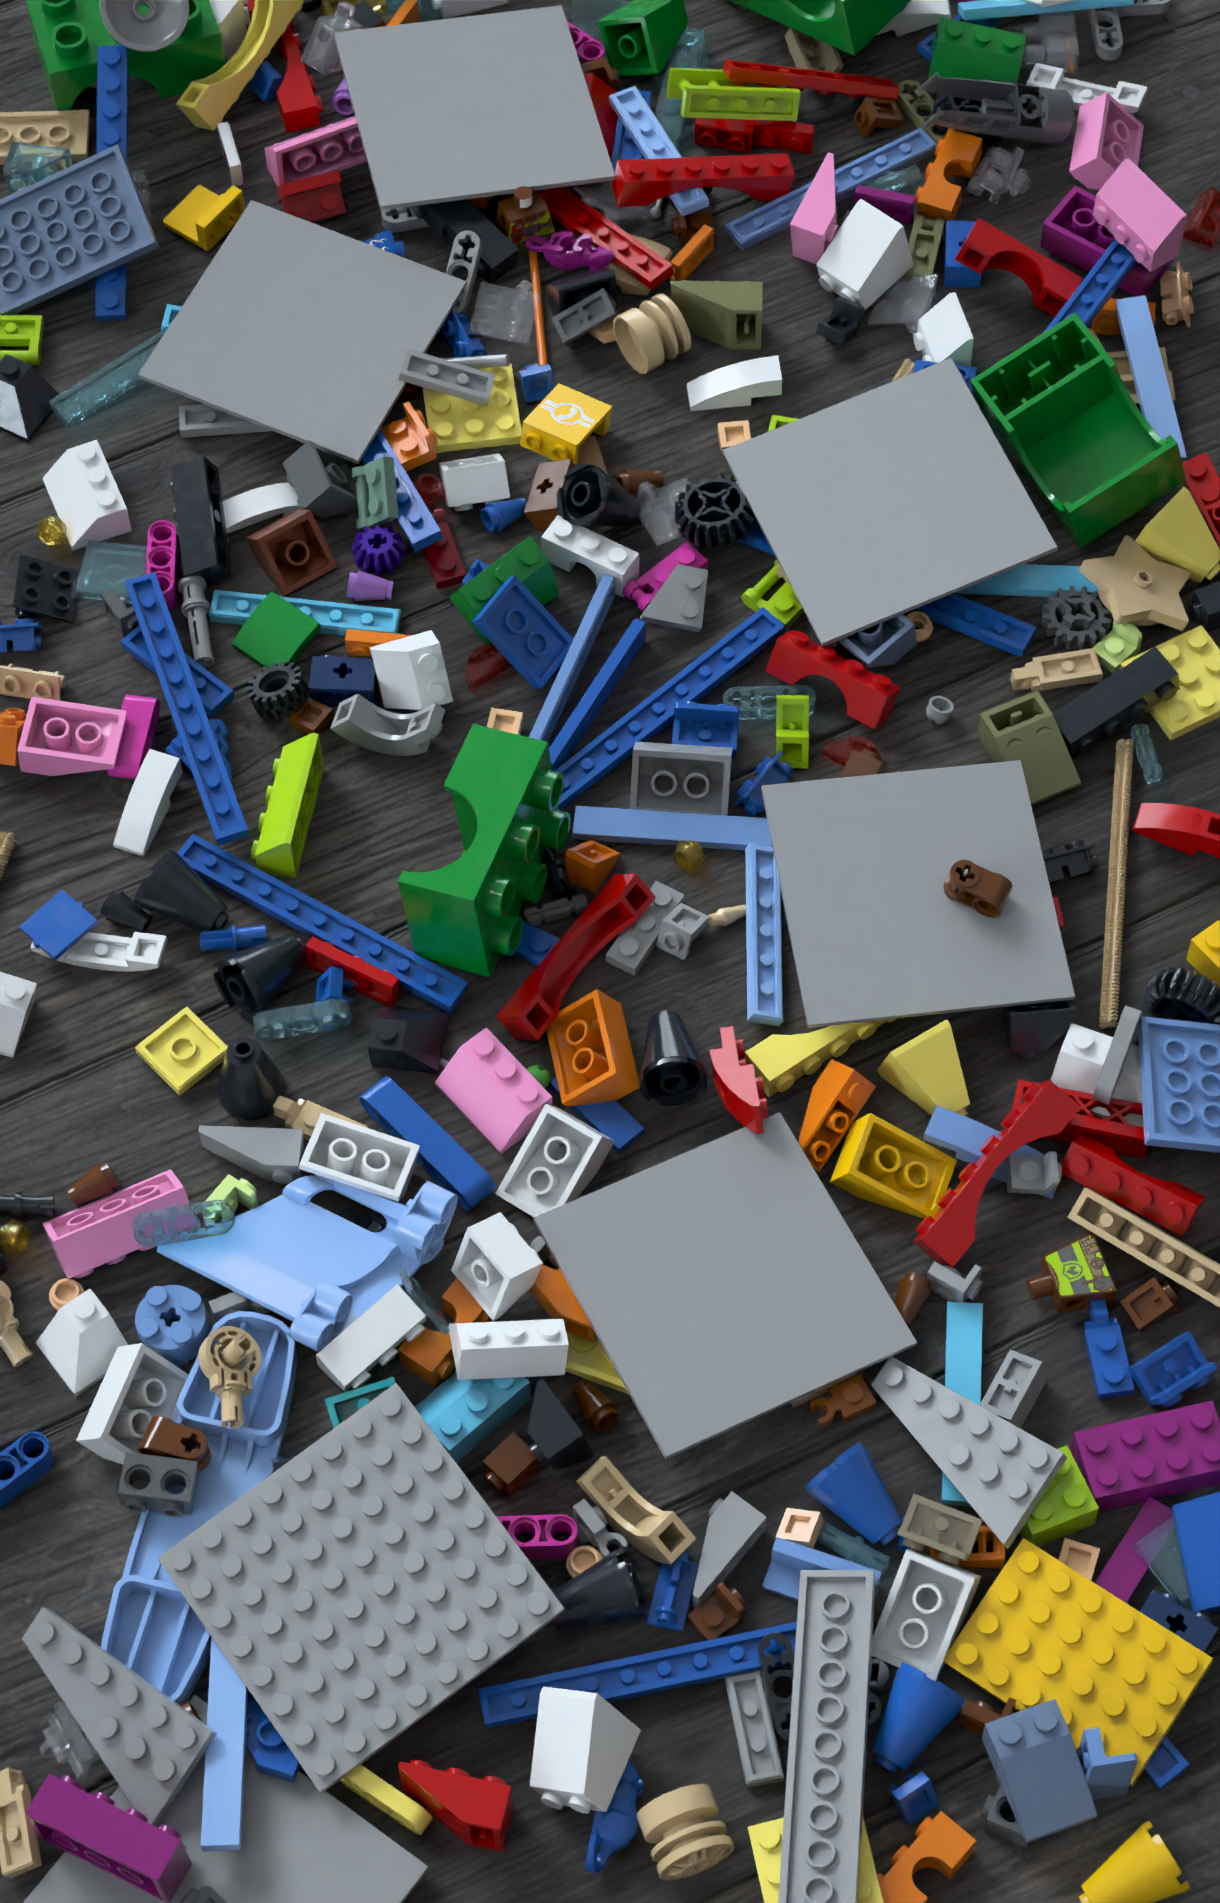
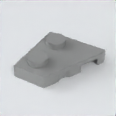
[640,564,708,633]

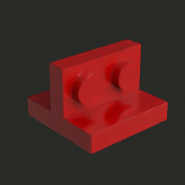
[276,170,347,222]

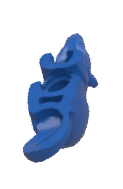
[585,1759,644,1874]

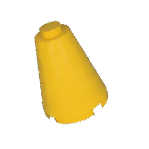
[1079,1821,1191,1903]

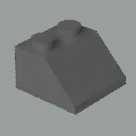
[283,440,358,518]

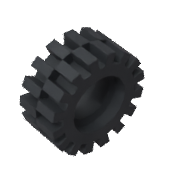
[247,661,310,720]

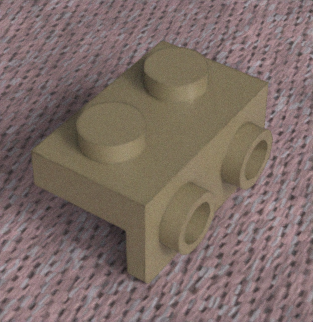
[784,28,843,73]
[897,1493,983,1566]

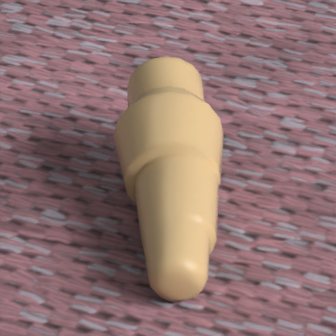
[708,905,746,927]

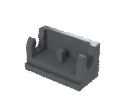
[551,288,620,348]

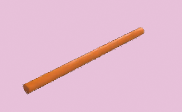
[528,250,548,366]

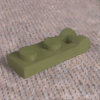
[901,214,946,286]

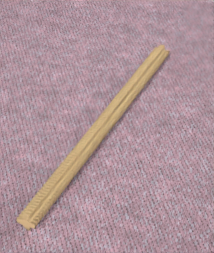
[1099,739,1134,1029]

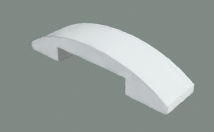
[1027,63,1147,113]
[223,483,301,541]
[30,932,167,972]

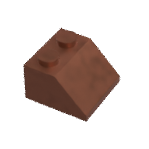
[246,509,338,596]

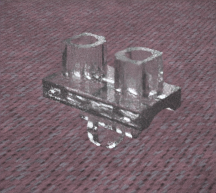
[979,146,1031,205]
[39,1701,102,1778]

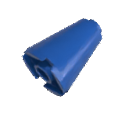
[805,1442,902,1546]
[872,1663,965,1773]

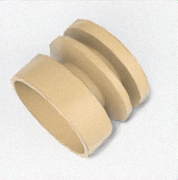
[613,294,691,374]
[637,1784,734,1880]

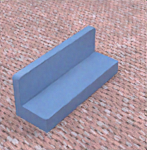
[763,1537,881,1601]
[1077,1727,1137,1800]

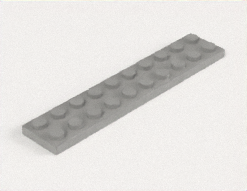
[778,1570,876,1903]

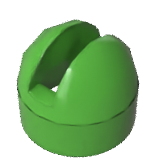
[526,1065,551,1089]

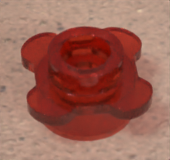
[413,474,445,505]

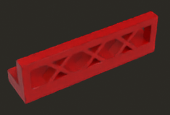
[1012,1080,1147,1158]

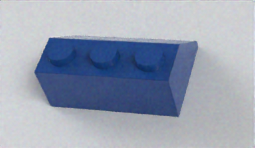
[1171,1492,1220,1613]

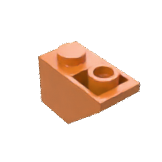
[0,708,27,766]

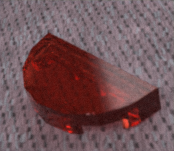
[465,643,513,691]
[822,736,884,766]

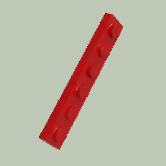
[723,59,899,99]
[541,187,674,290]

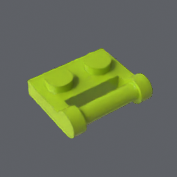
[0,315,44,366]
[741,559,804,631]

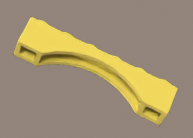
[176,0,305,131]
[745,1018,898,1097]

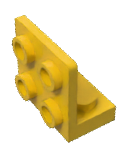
[163,185,245,251]

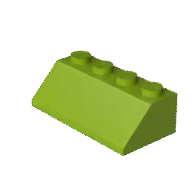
[251,733,324,878]

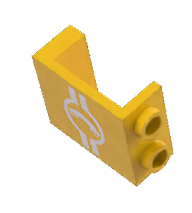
[520,383,612,465]

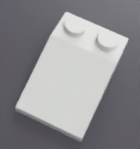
[495,1104,615,1217]
[871,1548,982,1682]

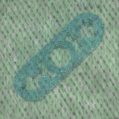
[723,685,816,720]
[253,999,352,1040]
[132,1200,235,1247]

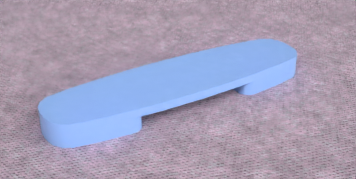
[101,1311,298,1705]

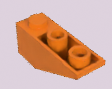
[798,1059,876,1172]
[528,1264,597,1343]

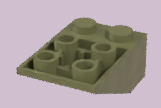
[671,280,763,350]
[977,690,1081,806]

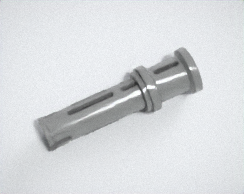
[178,576,214,668]

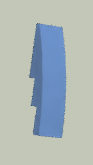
[924,1105,1058,1199]

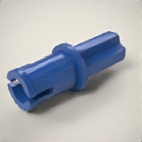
[199,924,267,952]

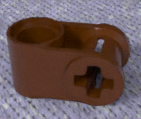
[943,860,1013,918]
[138,1416,211,1471]

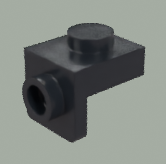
[816,296,865,345]

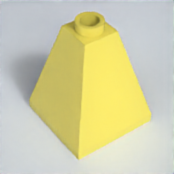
[1135,486,1220,583]
[877,1019,970,1116]

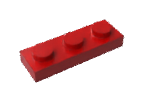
[306,937,399,1006]

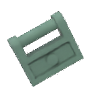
[352,456,399,532]

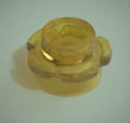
[37,516,67,546]
[673,840,705,871]
[0,1219,30,1254]

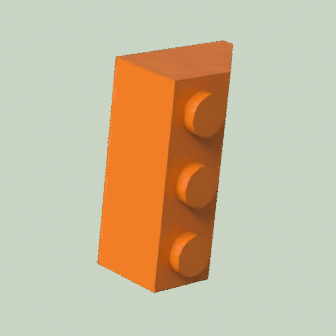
[546,989,640,1106]

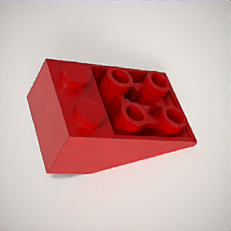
[398,1760,514,1852]

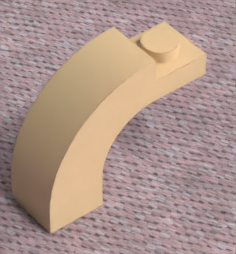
[576,1456,696,1564]

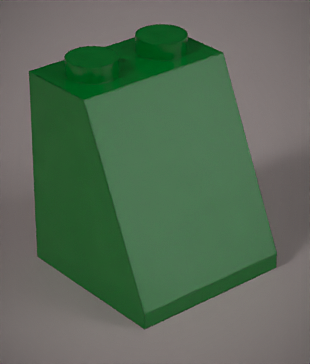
[598,0,689,77]

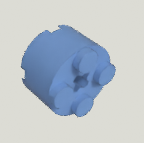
[135,1285,212,1367]

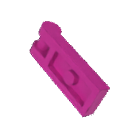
[622,542,708,612]

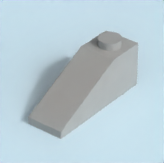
[198,1125,305,1184]
[693,1491,766,1609]

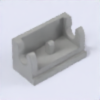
[979,1350,1046,1429]

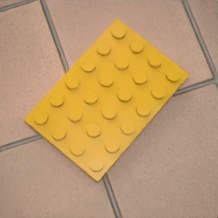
[944,1538,1214,1787]

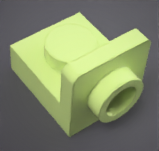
[1093,622,1142,674]
[202,1174,259,1225]

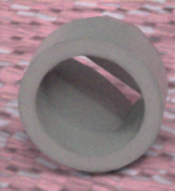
[926,696,954,725]
[869,1659,889,1691]

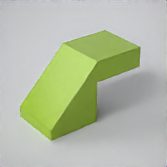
[776,695,809,769]

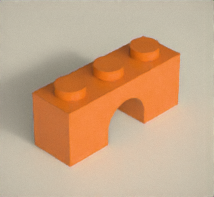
[915,128,982,225]
[398,1278,493,1387]
[877,1811,977,1903]

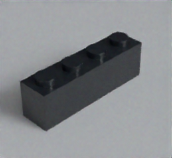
[410,199,519,285]
[170,456,232,586]
[1052,647,1180,758]

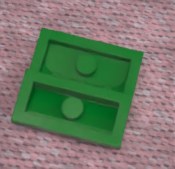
[232,591,321,669]

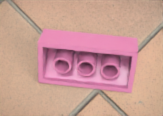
[264,116,367,187]
[42,1169,198,1279]

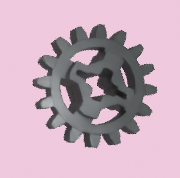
[1041,585,1111,650]

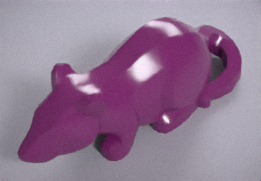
[525,232,615,271]

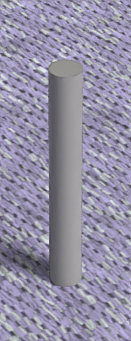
[442,354,510,369]

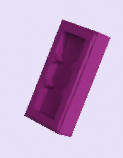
[854,185,915,224]

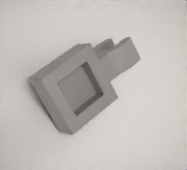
[209,1292,272,1323]
[573,1498,628,1558]

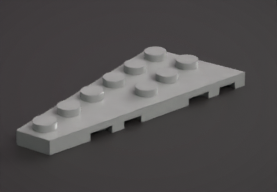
[871,1356,1067,1549]
[22,1607,217,1827]

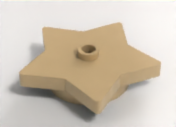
[1079,535,1191,631]

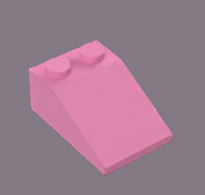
[790,152,839,264]
[17,697,128,776]

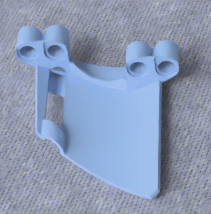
[157,1175,458,1352]

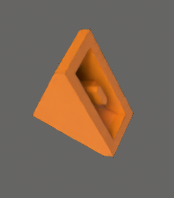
[565,840,620,894]

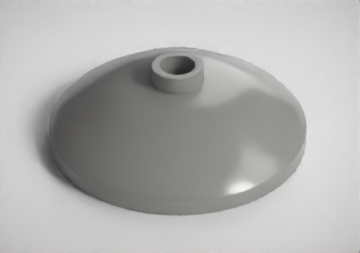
[100,0,189,52]

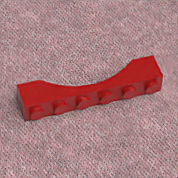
[244,0,323,133]
[611,153,795,207]
[496,874,656,1041]
[913,1080,1081,1267]

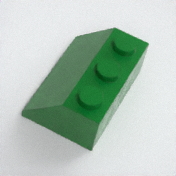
[927,17,1026,83]
[449,535,559,648]

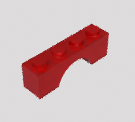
[955,218,1083,317]
[765,630,900,729]
[1061,1134,1207,1236]

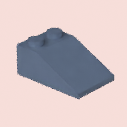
[982,1699,1098,1844]

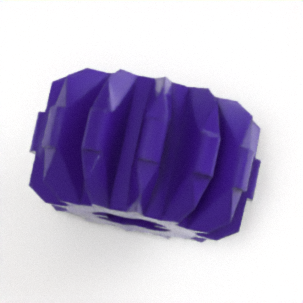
[352,523,406,577]

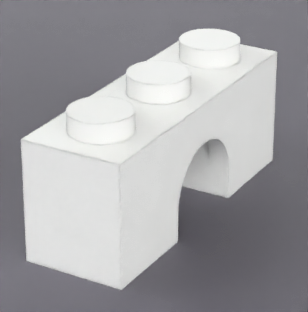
[541,515,639,598]

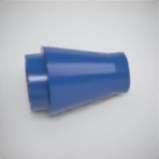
[480,497,527,532]

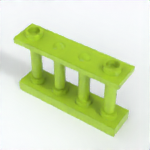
[666,68,801,121]

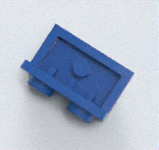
[672,702,740,757]
[1128,1332,1218,1408]

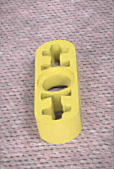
[339,1765,433,1835]

